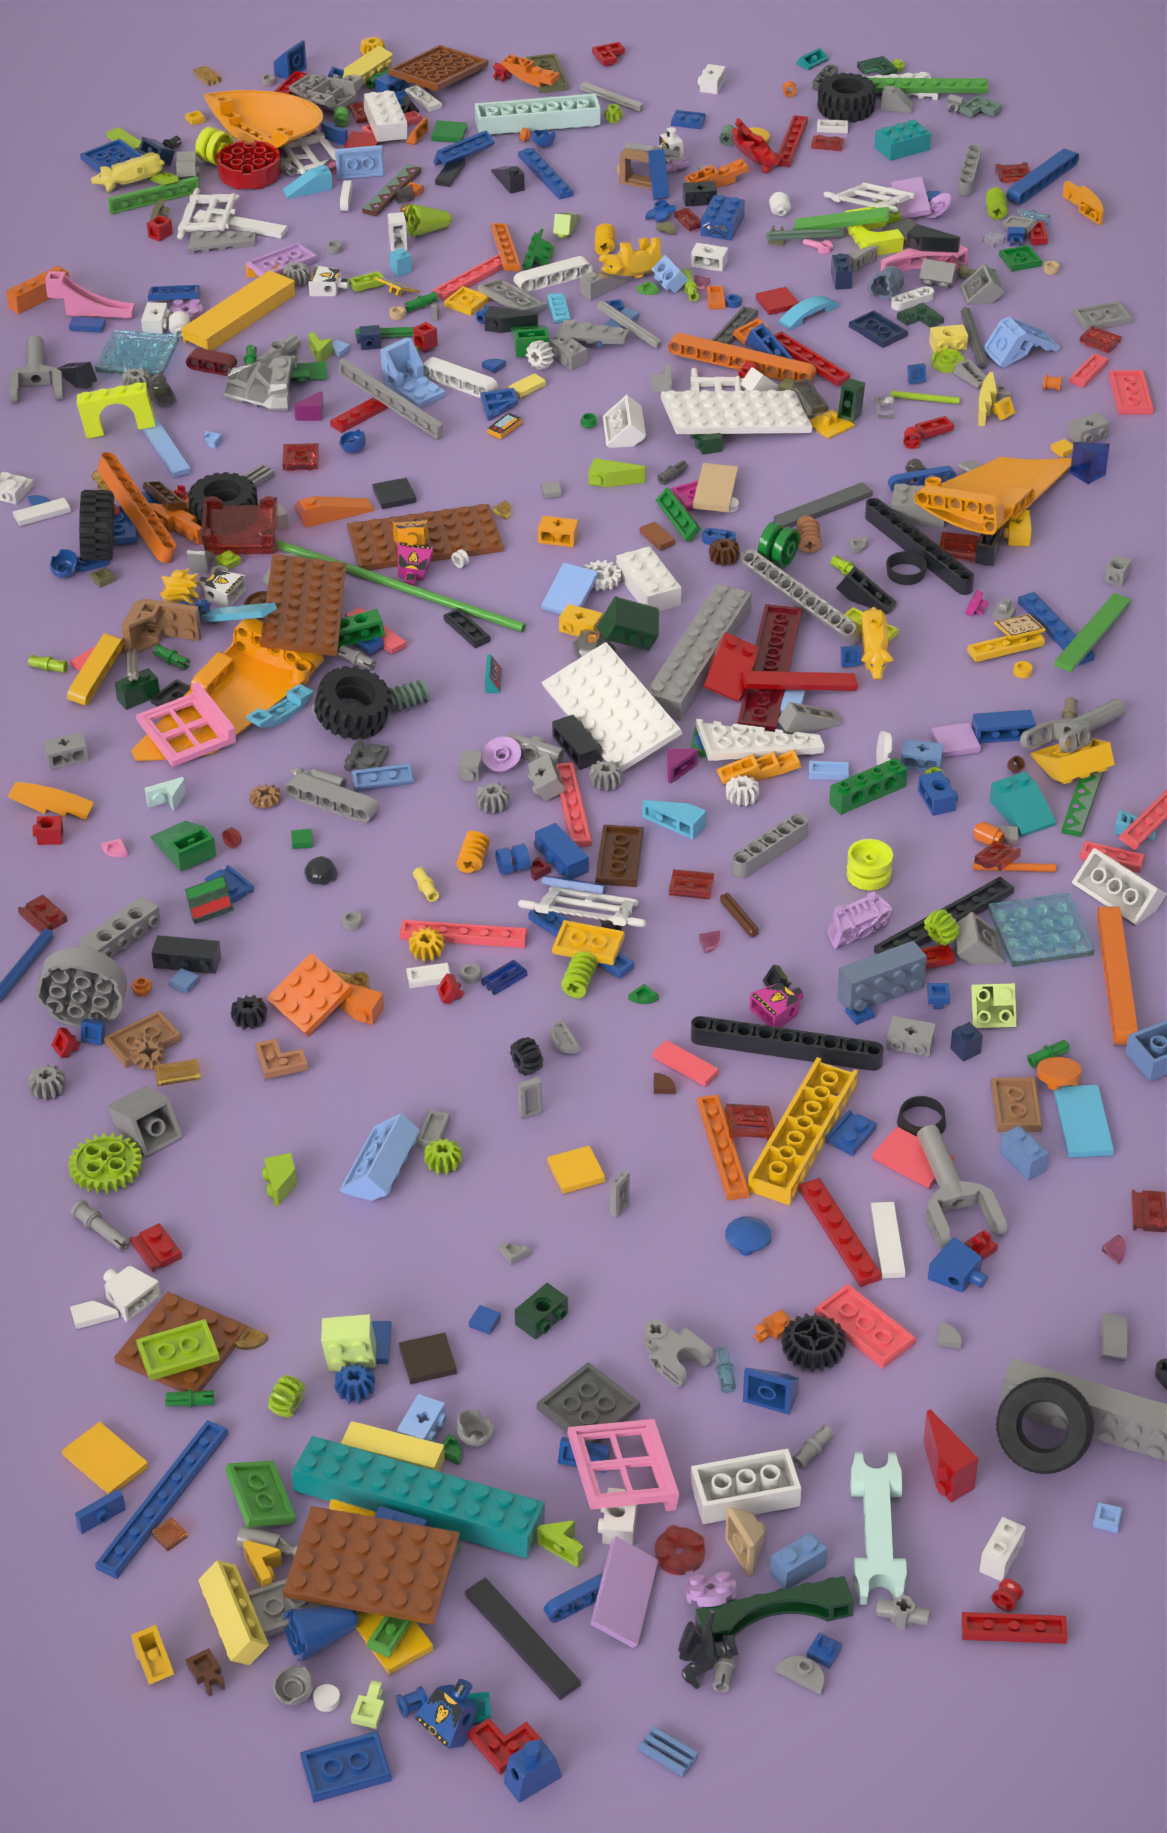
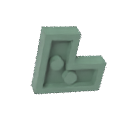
[959,95,1002,117]

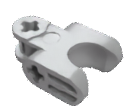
[644,1319,714,1387]

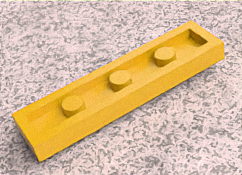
[967,633,1045,662]

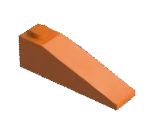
[294,496,374,528]

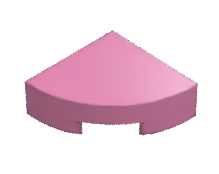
[101,838,128,857]

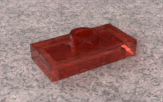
[674,208,701,231]

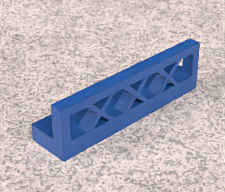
[433,130,495,166]

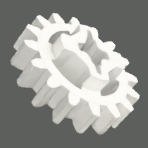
[584,560,621,591]

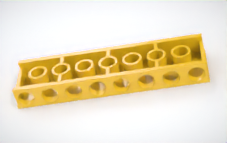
[181,270,295,351]
[748,1057,858,1205]

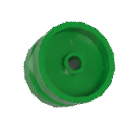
[757,521,800,568]

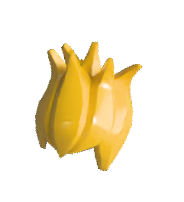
[160,568,200,604]

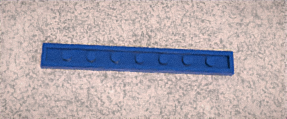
[95,1420,229,1579]

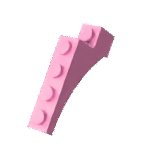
[880,245,969,272]
[45,271,135,319]

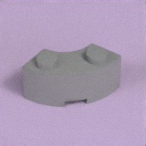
[176,151,200,179]

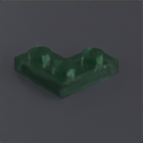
[857,56,898,76]
[897,303,944,328]

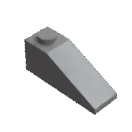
[579,271,627,301]
[778,702,842,734]

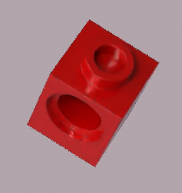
[147,215,173,242]
[413,322,438,352]
[32,816,64,845]

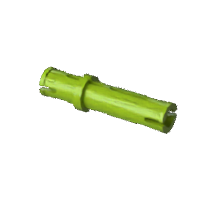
[681,268,699,302]

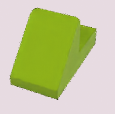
[308,332,333,362]
[537,1521,584,1568]

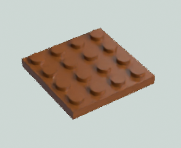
[114,1291,248,1392]

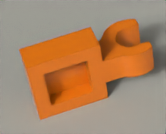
[753,1309,792,1343]

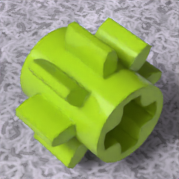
[604,104,623,123]

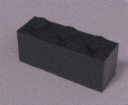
[552,714,602,770]
[151,935,221,974]

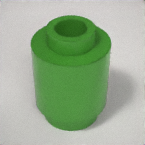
[333,106,349,127]

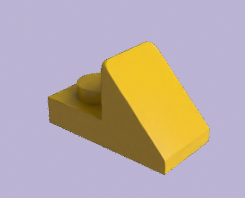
[243,1540,282,1587]
[131,1624,174,1685]

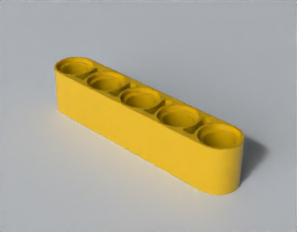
[67,633,124,706]

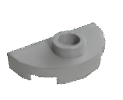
[550,1019,580,1054]
[775,1656,824,1695]

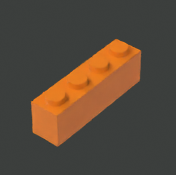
[6,266,69,314]

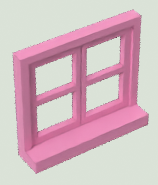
[136,682,236,767]
[567,1419,679,1511]

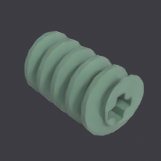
[389,679,431,712]

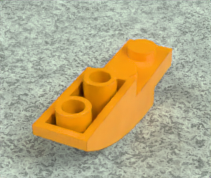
[1063,181,1104,226]

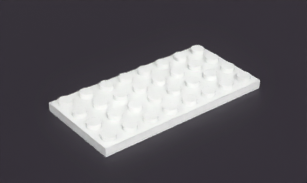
[661,390,812,434]
[541,642,682,772]

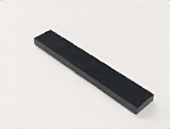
[465,1577,581,1700]

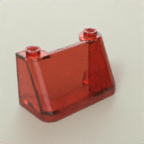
[201,496,278,555]

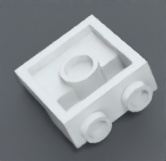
[0,472,34,505]

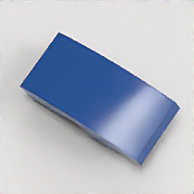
[321,121,348,145]

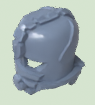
[868,266,905,299]

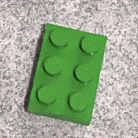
[225,1460,296,1527]

